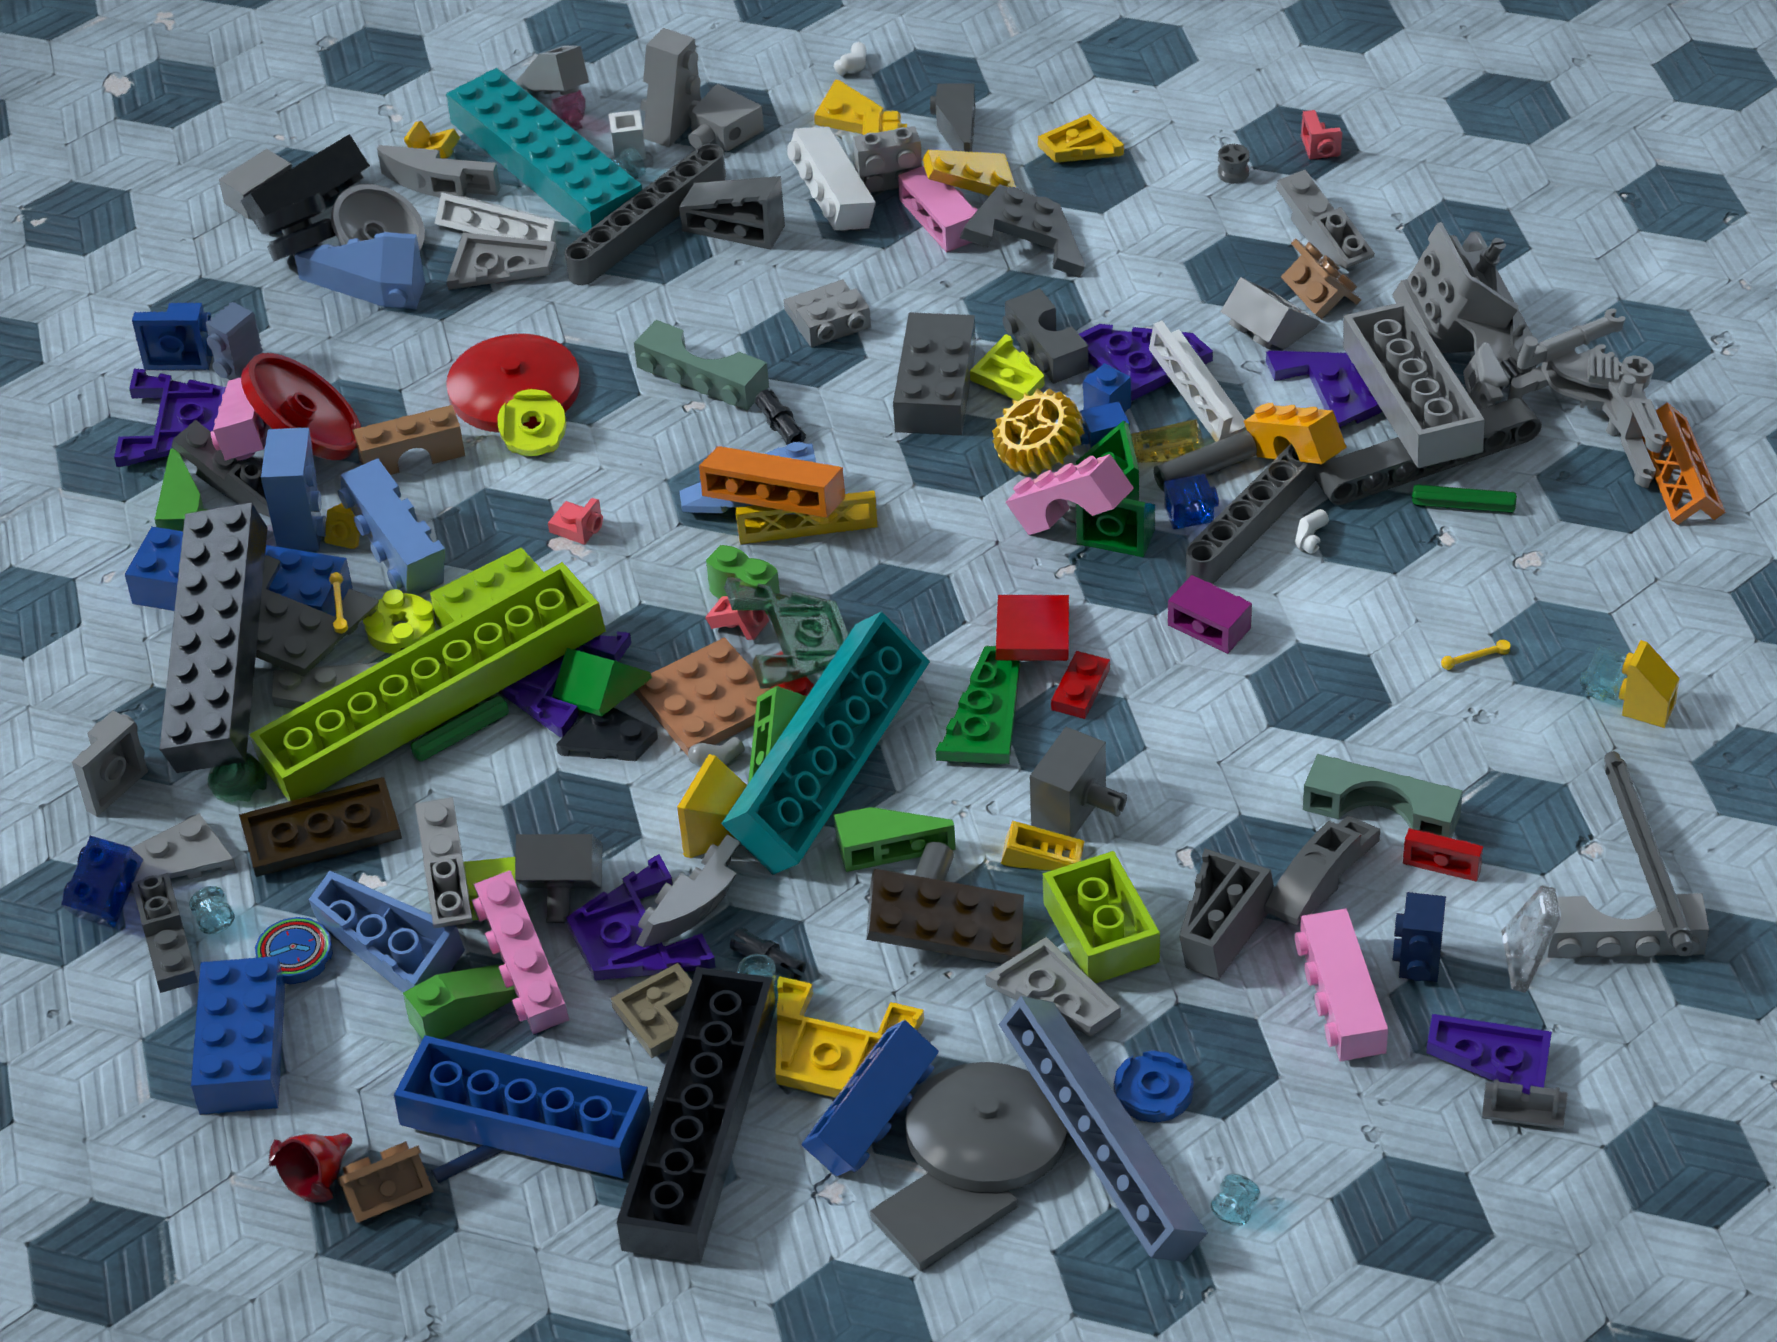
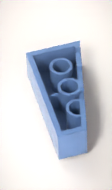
[338,458,445,595]
[308,871,465,993]

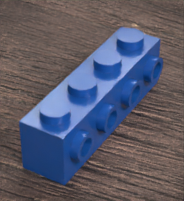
[801,1020,940,1177]

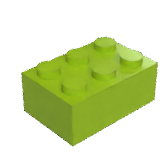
[430,547,543,628]
[1043,851,1160,983]

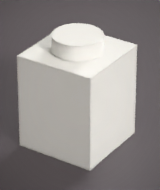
[608,110,646,163]

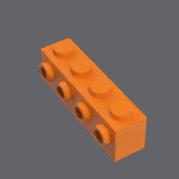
[699,446,845,518]

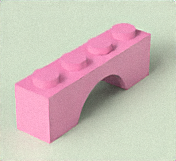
[1005,454,1134,535]

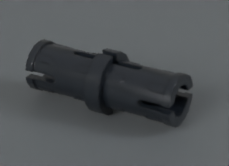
[755,389,806,445]
[730,927,806,981]

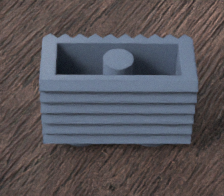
[206,302,263,380]

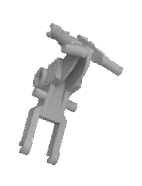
[1507,308,1667,488]

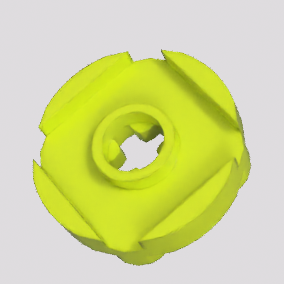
[498,389,566,456]
[363,589,435,654]

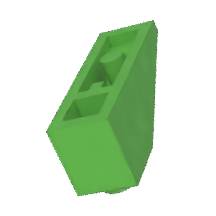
[154,448,209,531]
[748,686,807,783]
[834,807,956,872]
[403,964,518,1039]

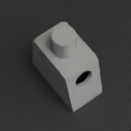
[688,84,764,151]

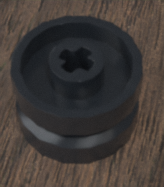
[255,193,336,262]

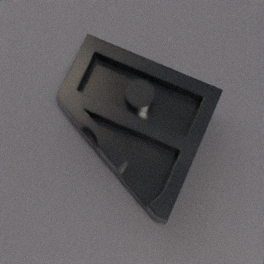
[556,707,658,761]

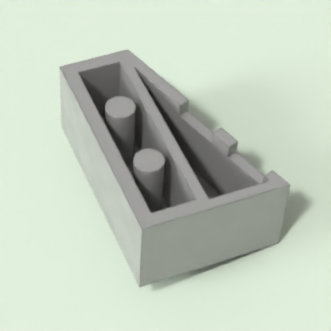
[641,28,701,147]

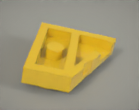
[1038,114,1124,163]

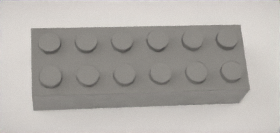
[1343,301,1485,468]

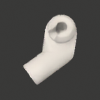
[834,42,866,76]
[1295,509,1329,554]

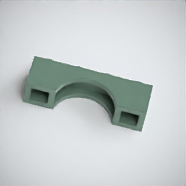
[634,320,769,411]
[1303,754,1463,838]

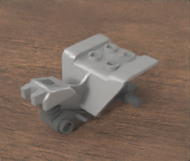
[1392,222,1539,410]

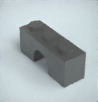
[1003,288,1089,384]

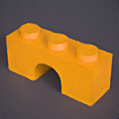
[1244,403,1347,464]

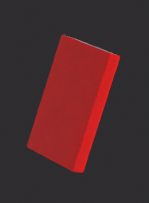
[996,595,1069,661]

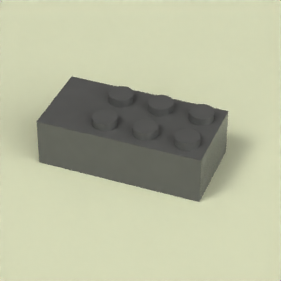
[893,312,976,436]

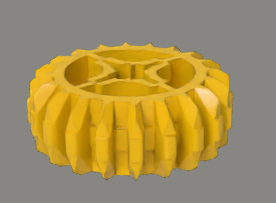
[992,388,1084,476]

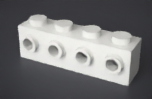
[787,127,876,231]

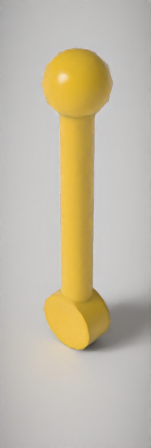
[329,572,348,634]
[1441,640,1511,670]

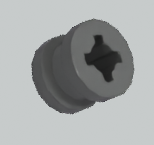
[1218,144,1250,184]

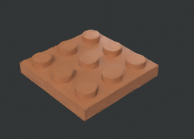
[634,637,770,756]

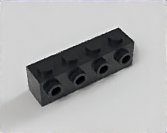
[240,134,370,231]

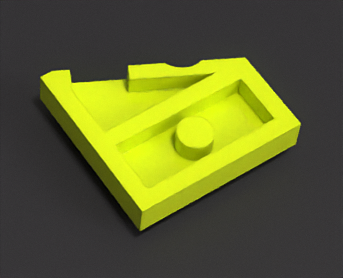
[970,334,1045,401]

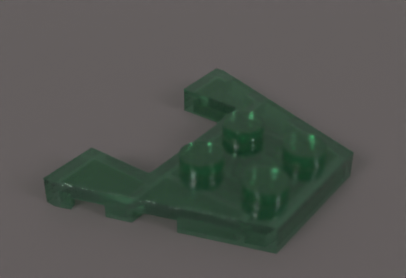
[724,577,849,689]

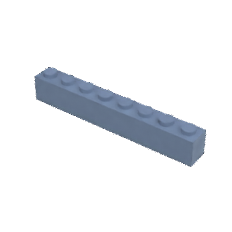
[999,996,1208,1262]

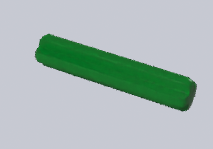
[1412,484,1517,513]
[410,696,509,762]

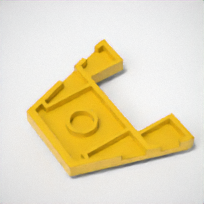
[775,976,924,1098]

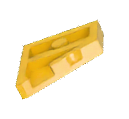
[814,79,883,134]

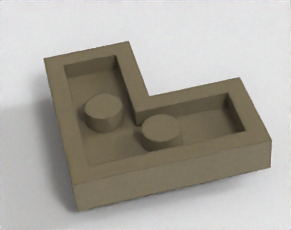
[611,963,692,1058]

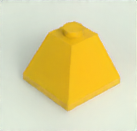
[677,754,747,858]

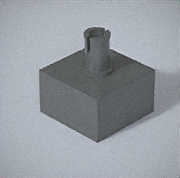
[1030,727,1127,837]
[515,834,603,923]

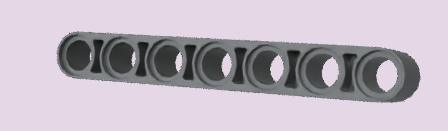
[565,144,726,285]
[1314,398,1542,505]
[1186,444,1336,584]

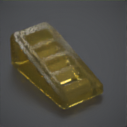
[1131,419,1204,463]

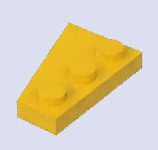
[922,150,1016,196]

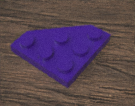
[1079,324,1213,401]

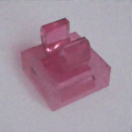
[551,90,586,131]

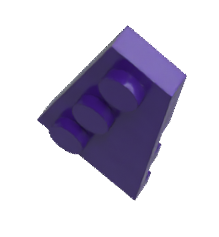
[1426,1014,1552,1095]

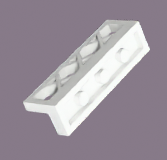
[435,193,570,242]
[1149,321,1247,442]

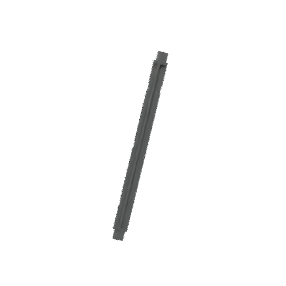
[1604,751,1693,956]

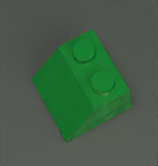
[1076,498,1155,558]

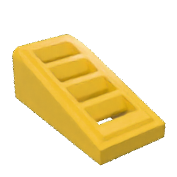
[1000,820,1085,871]

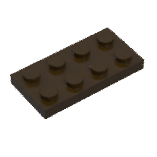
[239,777,402,877]
[866,869,1024,964]

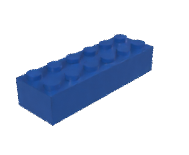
[124,526,353,616]
[394,1035,651,1178]

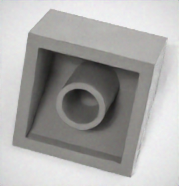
[1220,277,1320,349]

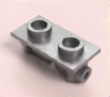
[1482,1079,1567,1129]

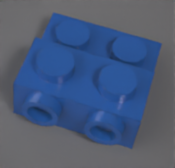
[132,303,214,370]

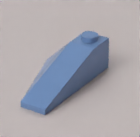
[294,232,425,309]

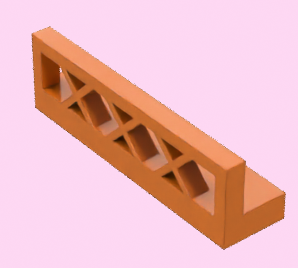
[1642,402,1726,525]

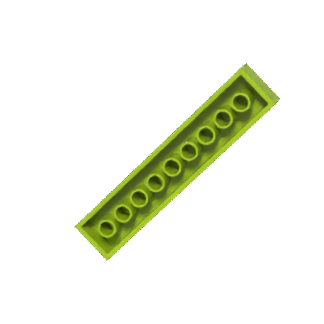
[249,562,606,801]

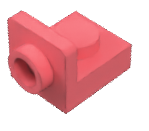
[1301,110,1342,160]
[548,497,603,545]
[705,592,769,640]

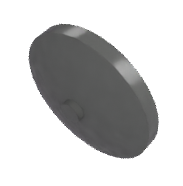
[906,1062,1067,1193]

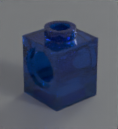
[1164,474,1219,530]

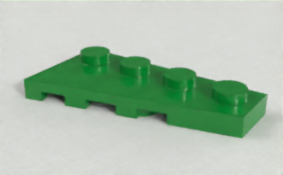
[935,646,1021,764]

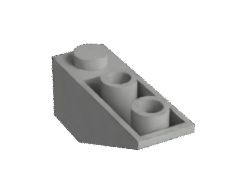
[515,46,589,95]

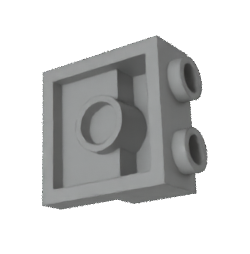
[853,126,922,193]
[784,279,871,348]
[72,711,148,817]

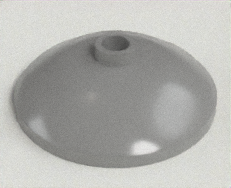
[331,184,425,250]

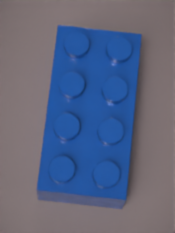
[191,956,285,1115]

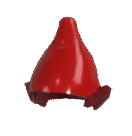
[269,1133,353,1203]

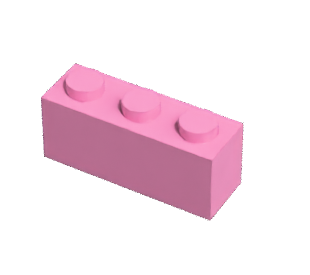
[898,165,978,253]

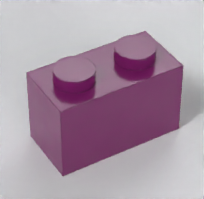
[1168,575,1252,654]

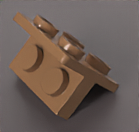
[1281,238,1361,320]
[337,1141,434,1223]

